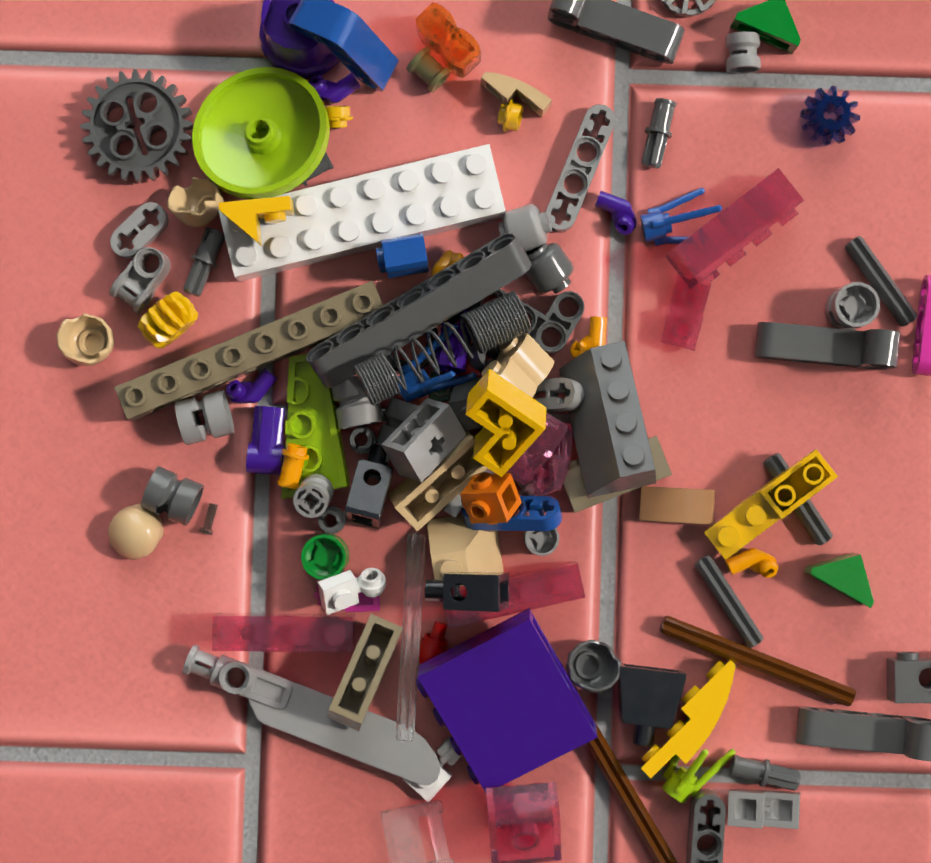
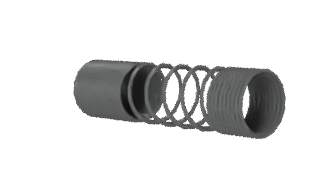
[354,291,532,406]

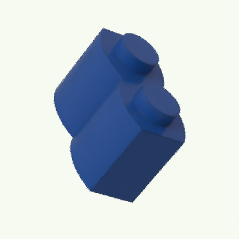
[376,233,429,279]

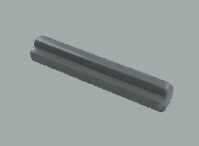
[845,236,917,327]
[764,453,833,545]
[694,555,763,648]

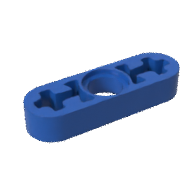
[461,496,562,531]

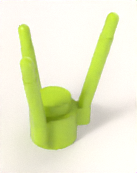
[662,717,736,803]

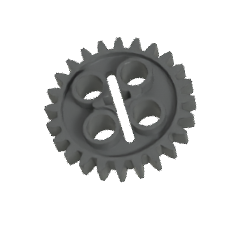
[80,69,194,183]

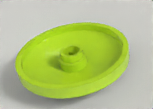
[192,67,330,199]

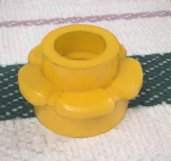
[497,98,524,132]
[325,106,353,128]

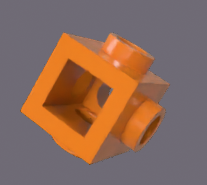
[460,472,522,525]

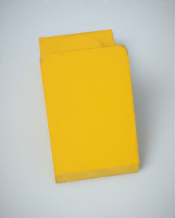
[218,196,294,246]

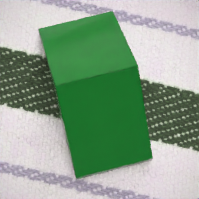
[730,0,801,54]
[804,553,874,608]

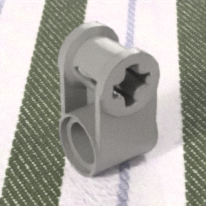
[109,247,171,315]

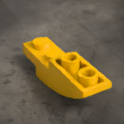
[704,449,838,560]
[641,660,736,778]

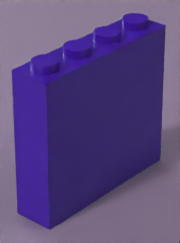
[416,608,597,793]

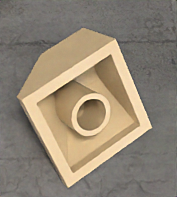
[427,514,504,586]

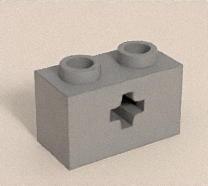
[381,398,466,483]

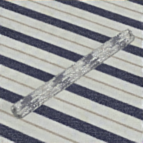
[395,533,426,742]

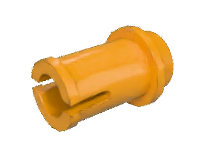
[277,443,309,489]

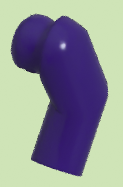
[308,73,361,104]
[595,191,637,235]
[226,368,278,404]

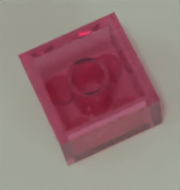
[486,782,562,863]

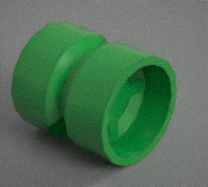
[301,533,350,580]

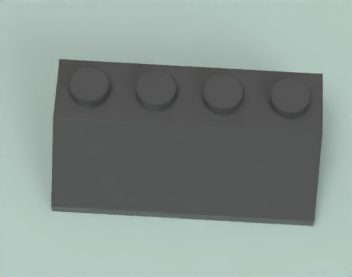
[559,341,656,498]

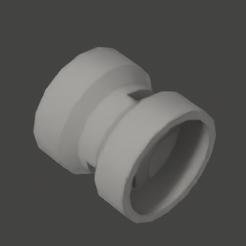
[725,32,761,74]
[293,474,334,518]
[524,528,559,556]

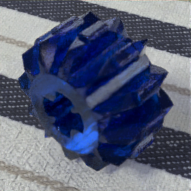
[800,86,860,146]

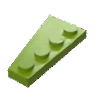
[281,353,350,499]

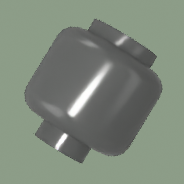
[525,243,574,294]

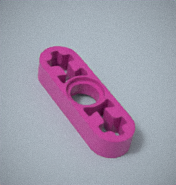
[912,275,931,376]

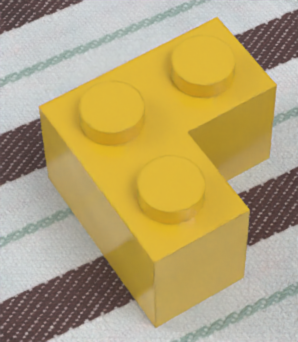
[465,369,546,477]

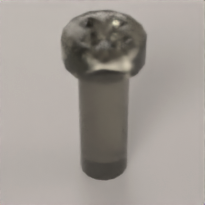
[199,503,218,535]

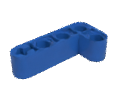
[288,0,399,92]

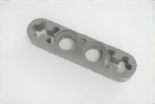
[546,104,615,233]

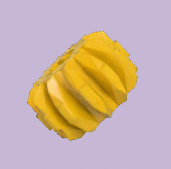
[138,291,198,349]

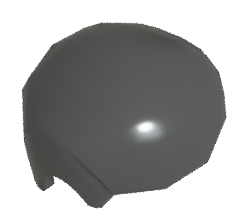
[566,639,621,693]

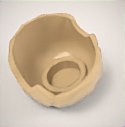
[167,177,224,227]
[56,313,114,366]
[108,503,164,560]

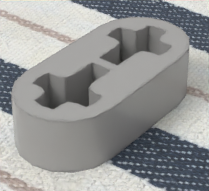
[110,202,169,259]
[533,377,584,413]

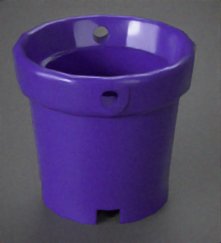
[259,0,339,79]

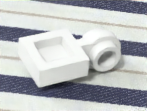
[318,568,386,615]
[403,737,462,802]

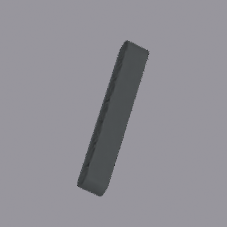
[306,233,532,388]

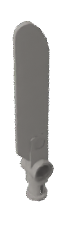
[182,644,441,785]

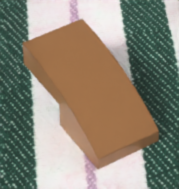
[640,486,715,524]

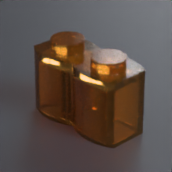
[415,2,481,78]

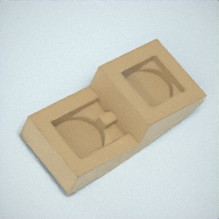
[481,72,552,117]

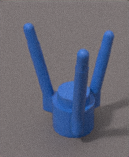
[640,188,722,246]
[396,324,477,402]

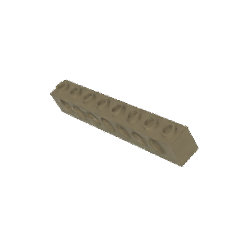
[114,281,383,421]

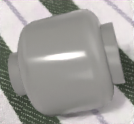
[499,204,552,252]

